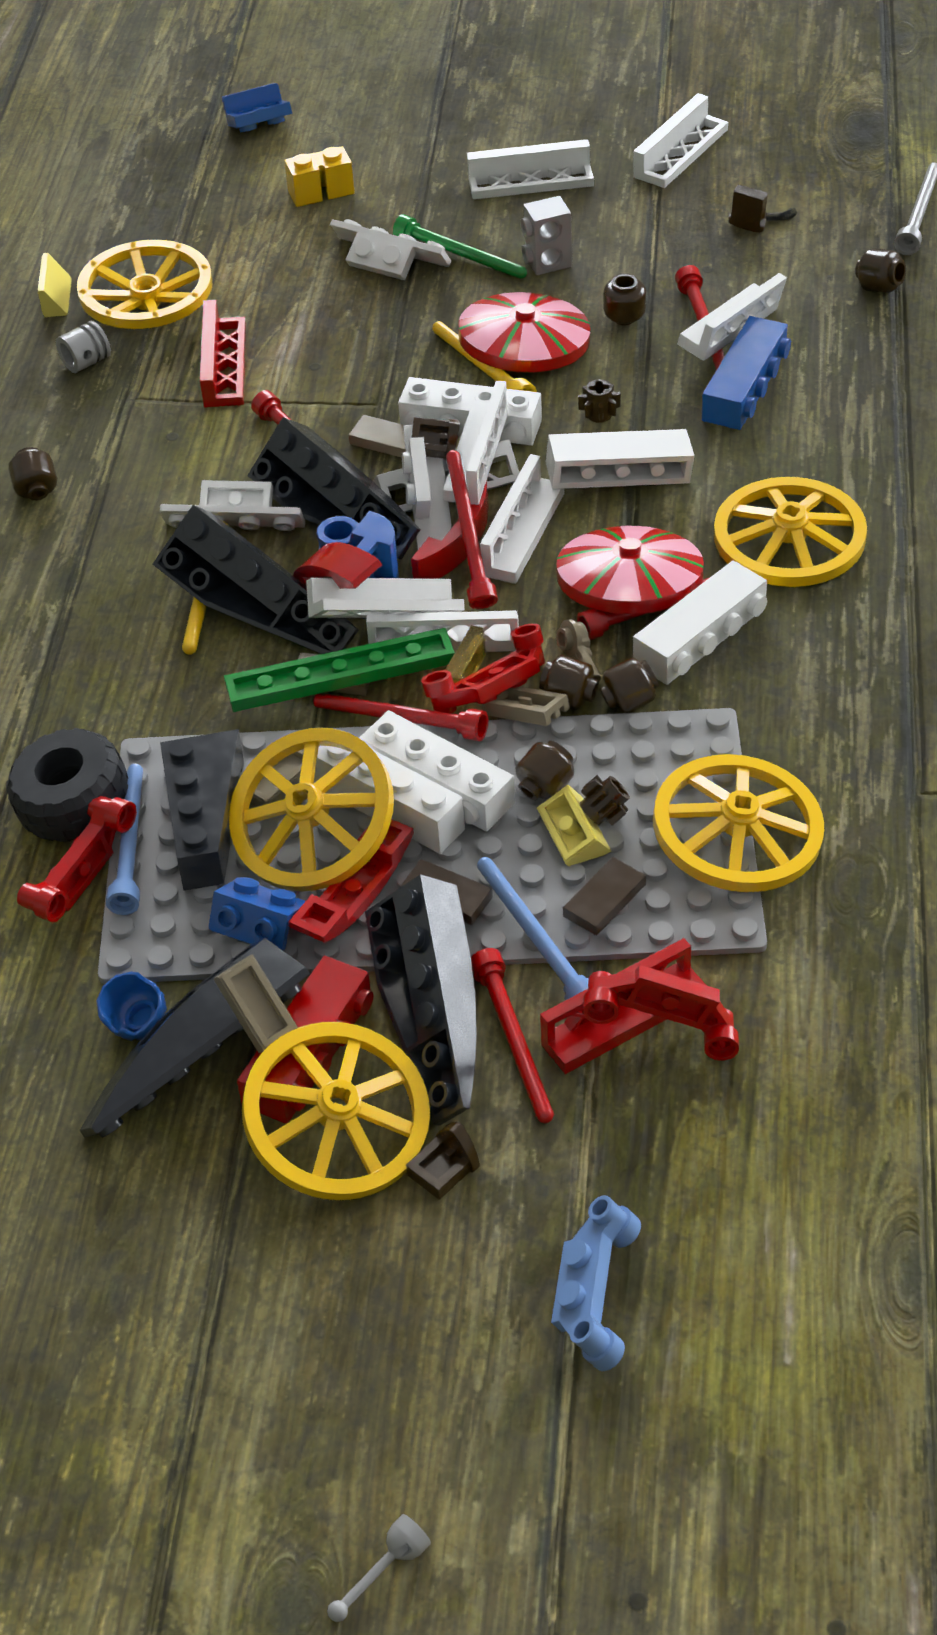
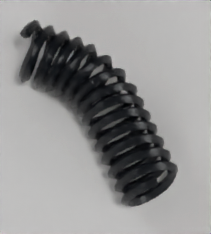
[766,208,797,221]

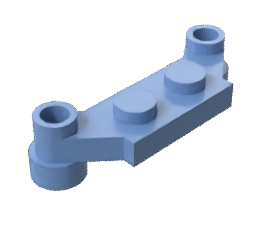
[551,1195,641,1371]

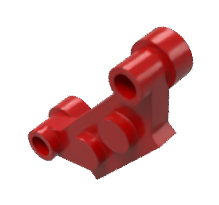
[421,624,546,713]
[17,796,137,922]
[583,965,739,1061]

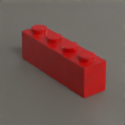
[237,955,374,1124]

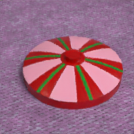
[458,292,590,372]
[556,526,704,614]

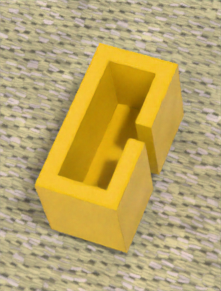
[284,146,355,207]

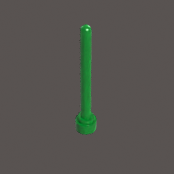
[393,214,527,279]

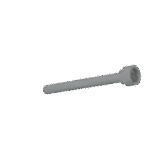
[894,162,937,255]

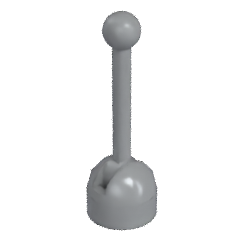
[327,1514,431,1622]

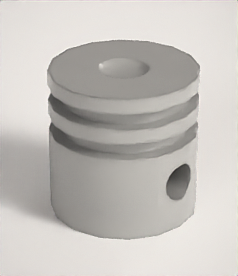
[56,321,111,373]

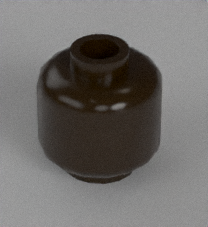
[855,248,906,293]
[603,274,646,325]
[8,447,57,501]
[539,655,599,710]
[599,657,659,713]
[515,741,574,801]

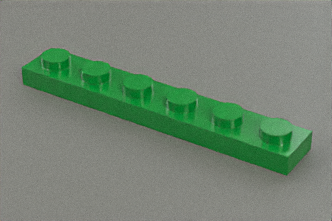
[224,627,456,712]

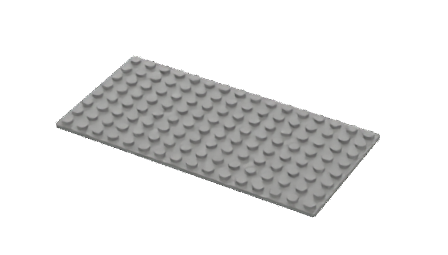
[98,708,767,984]

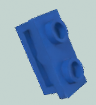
[222,83,293,132]
[209,877,306,951]

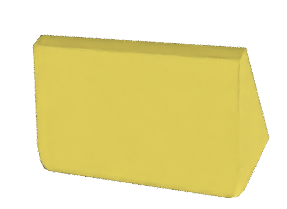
[38,253,71,317]
[537,785,611,866]

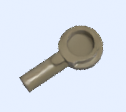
[556,619,601,681]

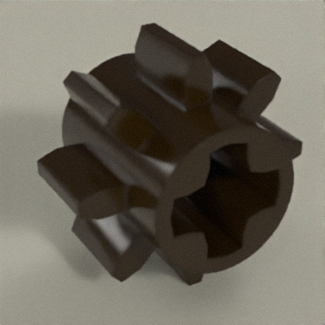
[578,380,621,423]
[580,775,630,826]

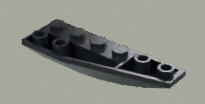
[247,417,421,560]
[152,505,359,654]
[365,874,477,1126]
[79,938,310,1138]

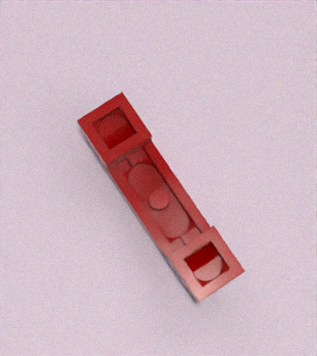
[411,480,489,579]
[293,542,382,589]
[289,819,414,943]

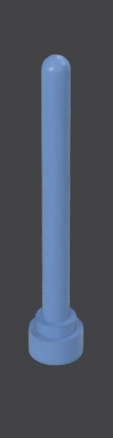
[106,764,143,915]
[477,857,588,1000]

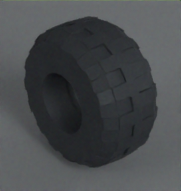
[6,728,128,842]

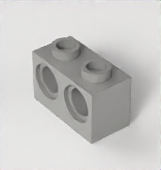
[520,196,572,275]

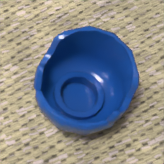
[96,971,167,1041]

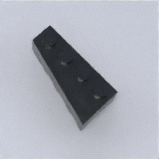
[160,729,244,891]

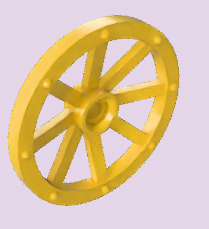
[77,240,212,329]
[714,477,867,587]
[229,728,394,892]
[653,754,824,892]
[242,1022,430,1200]

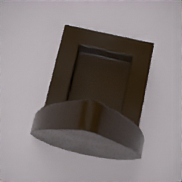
[728,184,768,232]
[412,417,460,461]
[406,1122,480,1200]

